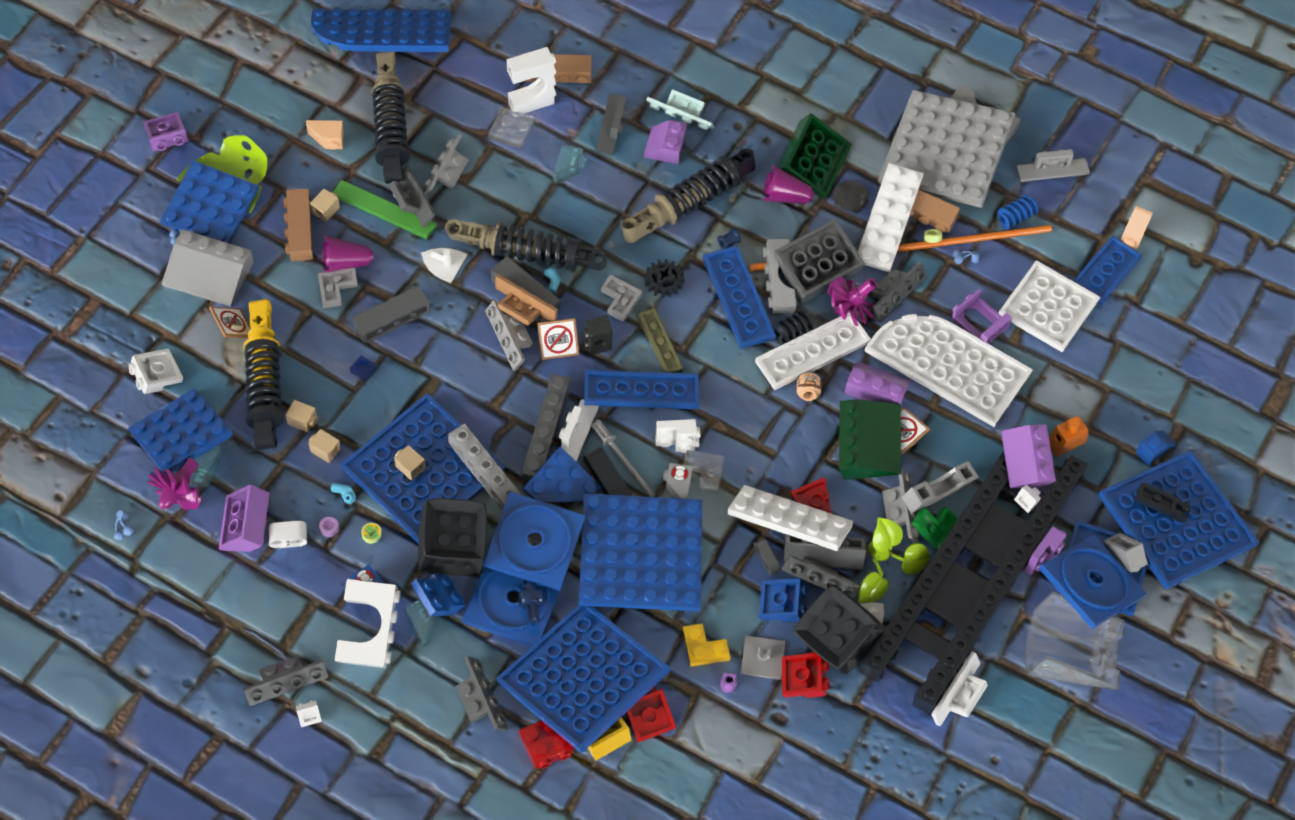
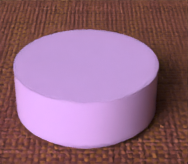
[319,517,340,537]

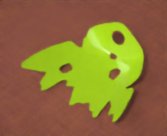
[177,135,267,213]

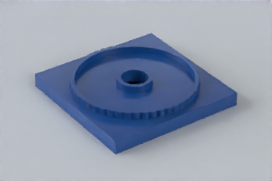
[483,491,586,591]
[1039,535,1147,629]
[462,567,566,646]

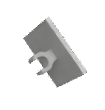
[741,635,786,680]

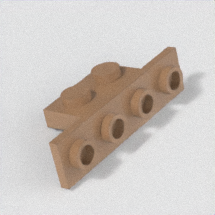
[495,274,557,326]

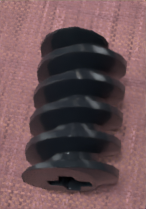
[772,310,815,345]

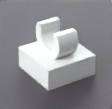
[1014,485,1041,513]
[296,700,322,727]

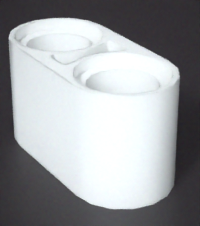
[269,521,307,548]

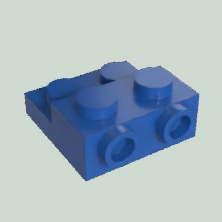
[411,573,465,616]
[759,578,808,623]

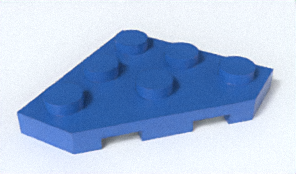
[522,447,602,503]

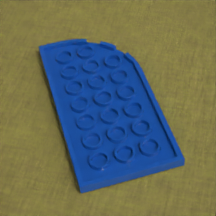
[311,8,452,52]

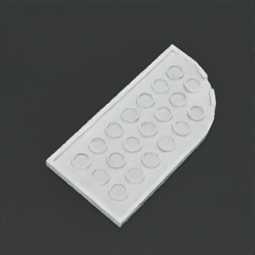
[864,314,1033,427]

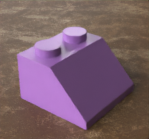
[644,120,687,164]

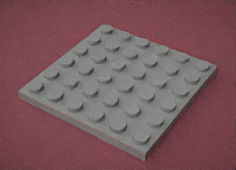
[878,90,1015,208]

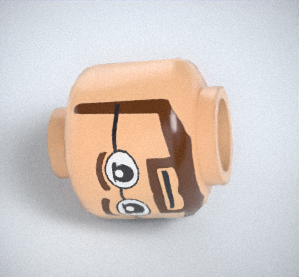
[797,373,822,401]

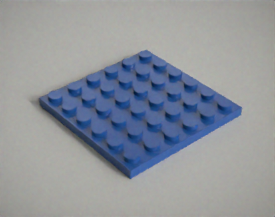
[340,393,506,544]
[1098,450,1260,590]
[579,494,703,611]
[496,605,670,754]

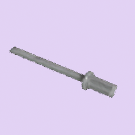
[591,419,655,497]

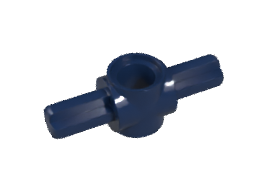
[519,579,542,625]

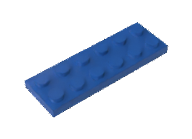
[703,245,776,349]
[584,370,699,409]

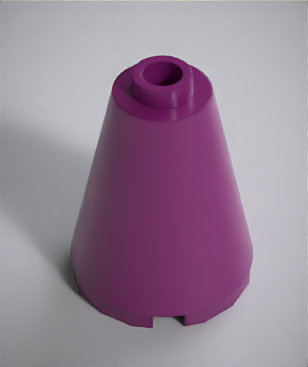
[762,166,814,204]
[322,236,374,273]

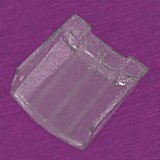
[1025,592,1124,690]

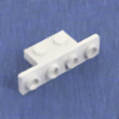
[559,399,599,462]
[932,652,988,726]

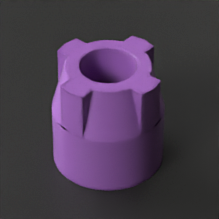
[720,672,737,693]

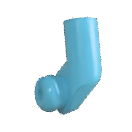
[544,267,561,294]
[331,482,356,504]

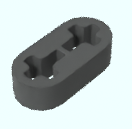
[754,539,780,576]

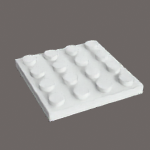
[999,260,1100,352]

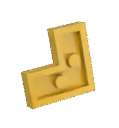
[683,623,730,667]

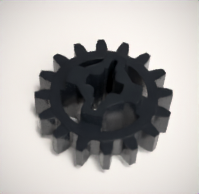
[644,259,685,298]

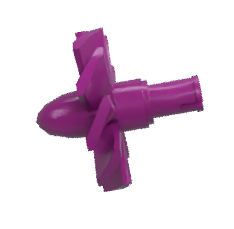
[827,276,877,326]
[147,458,202,510]

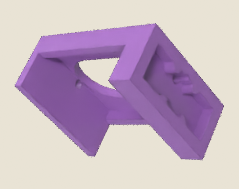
[951,289,1012,344]

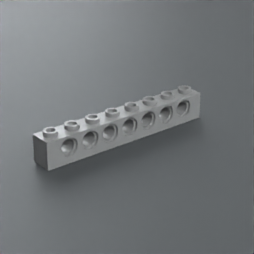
[448,423,542,546]

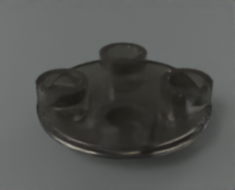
[833,181,869,213]

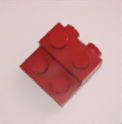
[781,653,830,698]
[625,686,676,743]
[518,721,573,769]

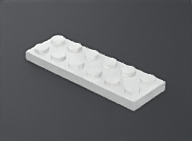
[858,163,924,272]
[755,312,871,390]
[728,485,853,551]

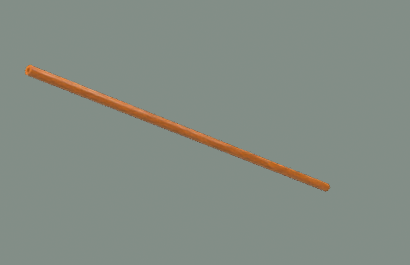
[749,225,1052,272]

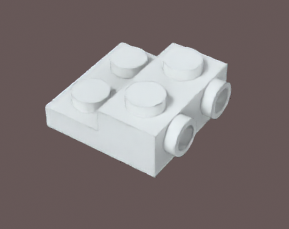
[129,348,183,394]
[655,419,700,453]

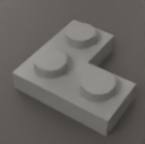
[318,267,358,308]
[601,275,642,322]

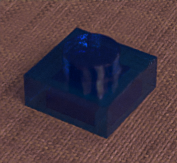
[349,355,377,381]

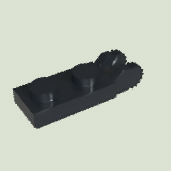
[1134,483,1191,523]

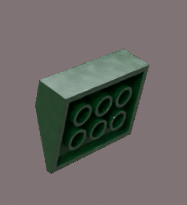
[777,113,852,199]
[839,399,901,480]

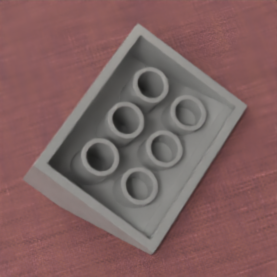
[162,229,254,307]

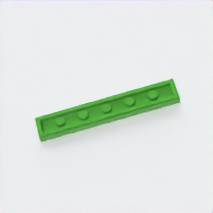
[333,180,436,240]

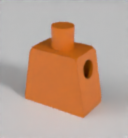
[1049,416,1089,457]

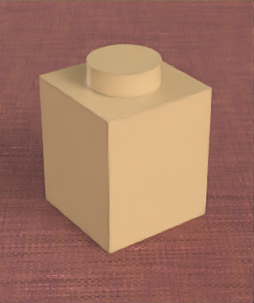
[310,189,340,222]
[285,400,318,432]
[309,429,341,464]
[394,445,426,481]

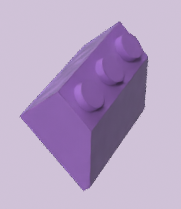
[845,362,911,405]
[1001,424,1056,488]
[219,484,269,552]

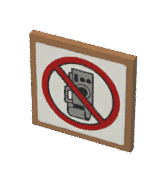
[209,306,250,338]
[537,318,579,360]
[901,407,930,455]

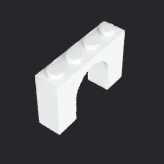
[507,47,556,116]
[335,579,400,668]

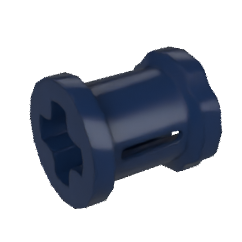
[717,228,742,249]

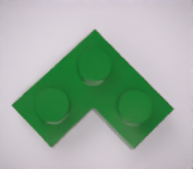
[911,507,958,550]

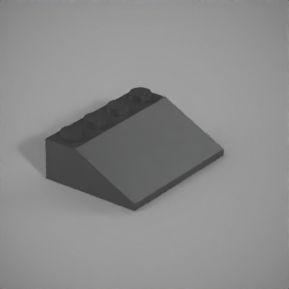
[774,219,865,304]

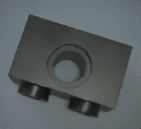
[583,315,613,355]

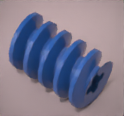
[997,195,1038,230]

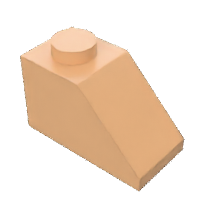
[306,120,344,150]
[1121,206,1153,249]

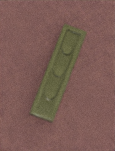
[638,308,684,373]

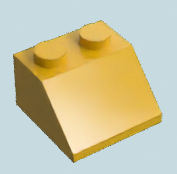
[587,717,631,761]

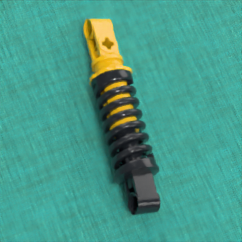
[243,299,283,451]

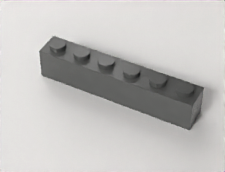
[522,374,570,484]

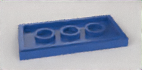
[1073,235,1143,305]

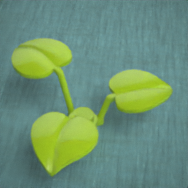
[858,517,930,604]

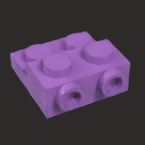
[143,112,188,151]
[1024,527,1067,576]

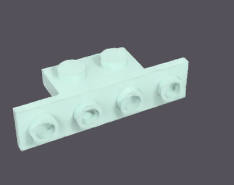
[646,90,714,130]

